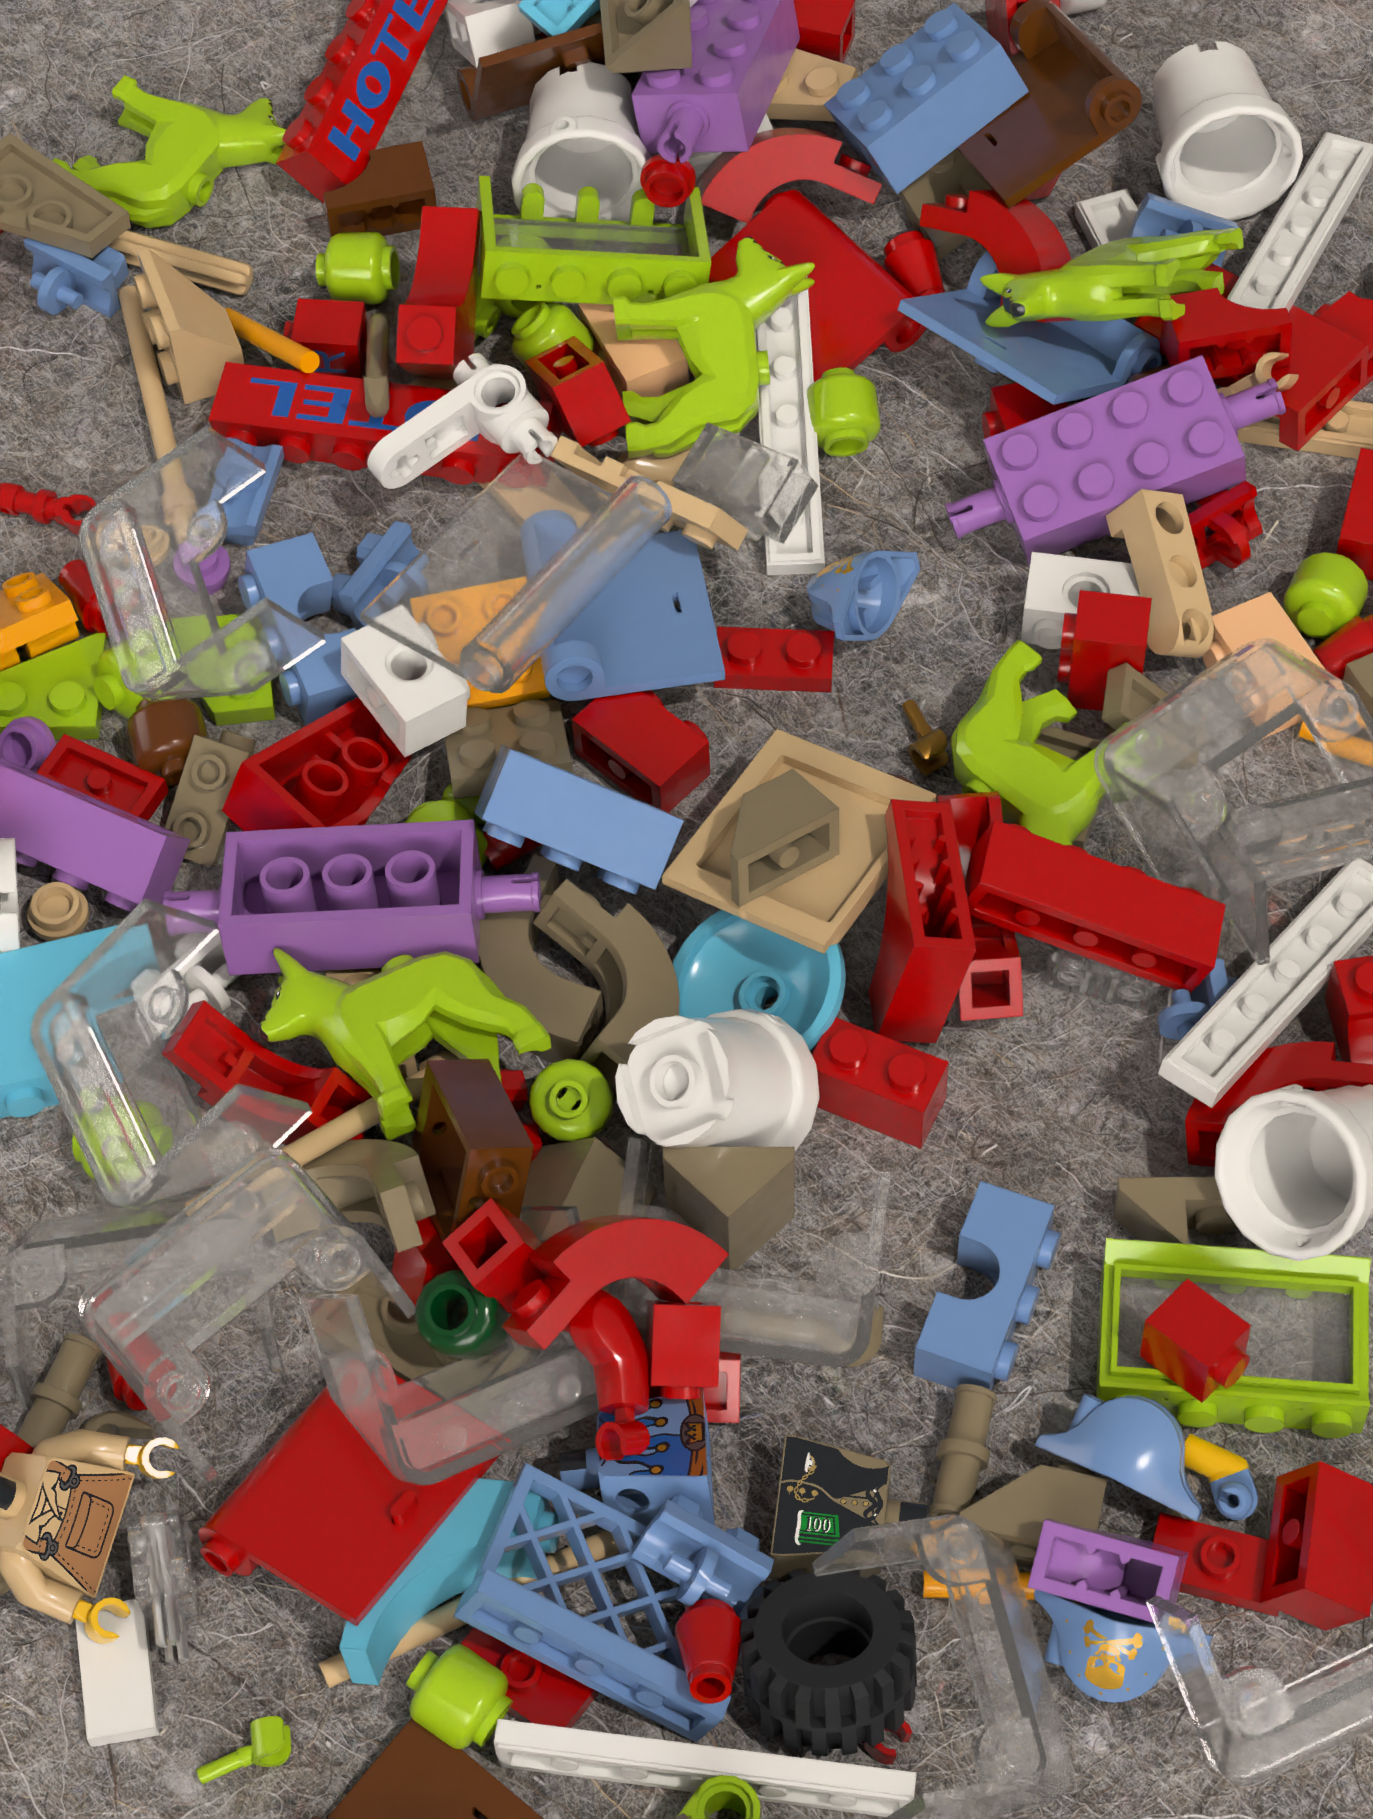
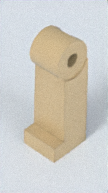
[1106,489,1214,658]

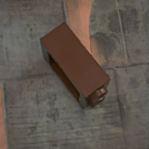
[411,1059,534,1258]

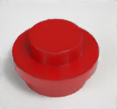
[640,155,696,208]

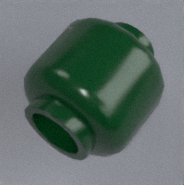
[415,1269,511,1360]

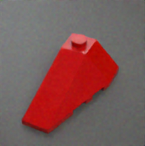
[222,697,414,831]

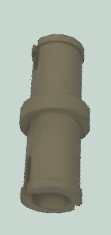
[17,1333,104,1448]
[929,1384,997,1525]

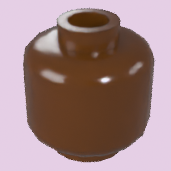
[127,692,209,785]

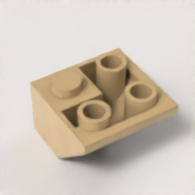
[133,248,245,404]

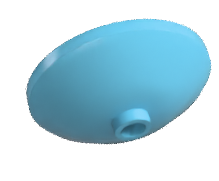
[673,910,846,1051]

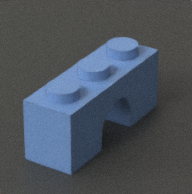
[238,532,358,726]
[913,1181,1061,1391]

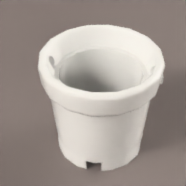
[1151,41,1303,221]
[511,62,651,244]
[615,1009,820,1151]
[1215,1084,1373,1261]

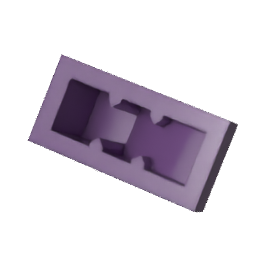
[1028,1518,1188,1625]

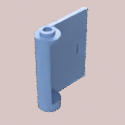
[897,251,1162,405]
[520,514,725,701]

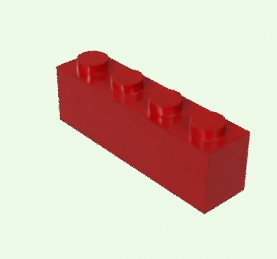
[965,819,1226,994]

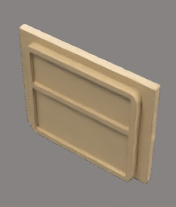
[662,729,937,954]

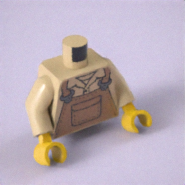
[0,1429,179,1644]

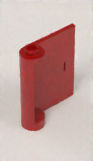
[708,189,926,382]
[198,1355,506,1626]

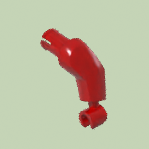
[562,1289,650,1460]

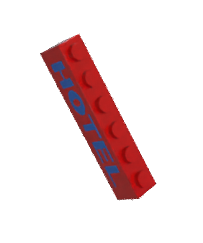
[276,0,448,203]
[208,362,562,492]

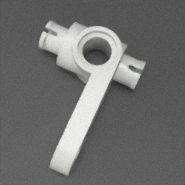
[367,353,558,489]

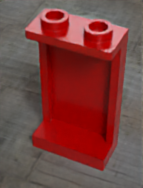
[1134,263,1368,452]

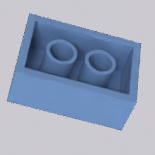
[824,3,1029,194]
[474,745,684,895]

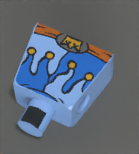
[559,1388,715,1526]

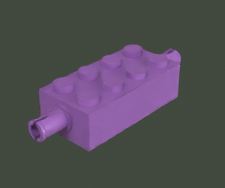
[631,0,800,163]
[944,355,1286,565]
[163,820,541,975]

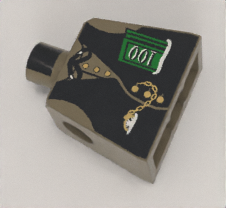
[770,1435,928,1581]

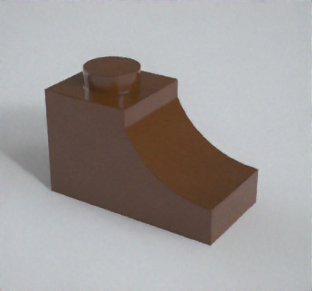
[323,141,437,238]

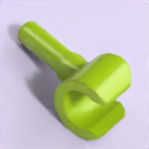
[196,1716,291,1784]

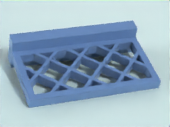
[454,1463,763,1742]

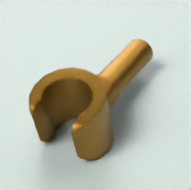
[902,699,949,775]

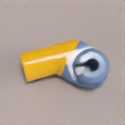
[1185,1433,1258,1521]

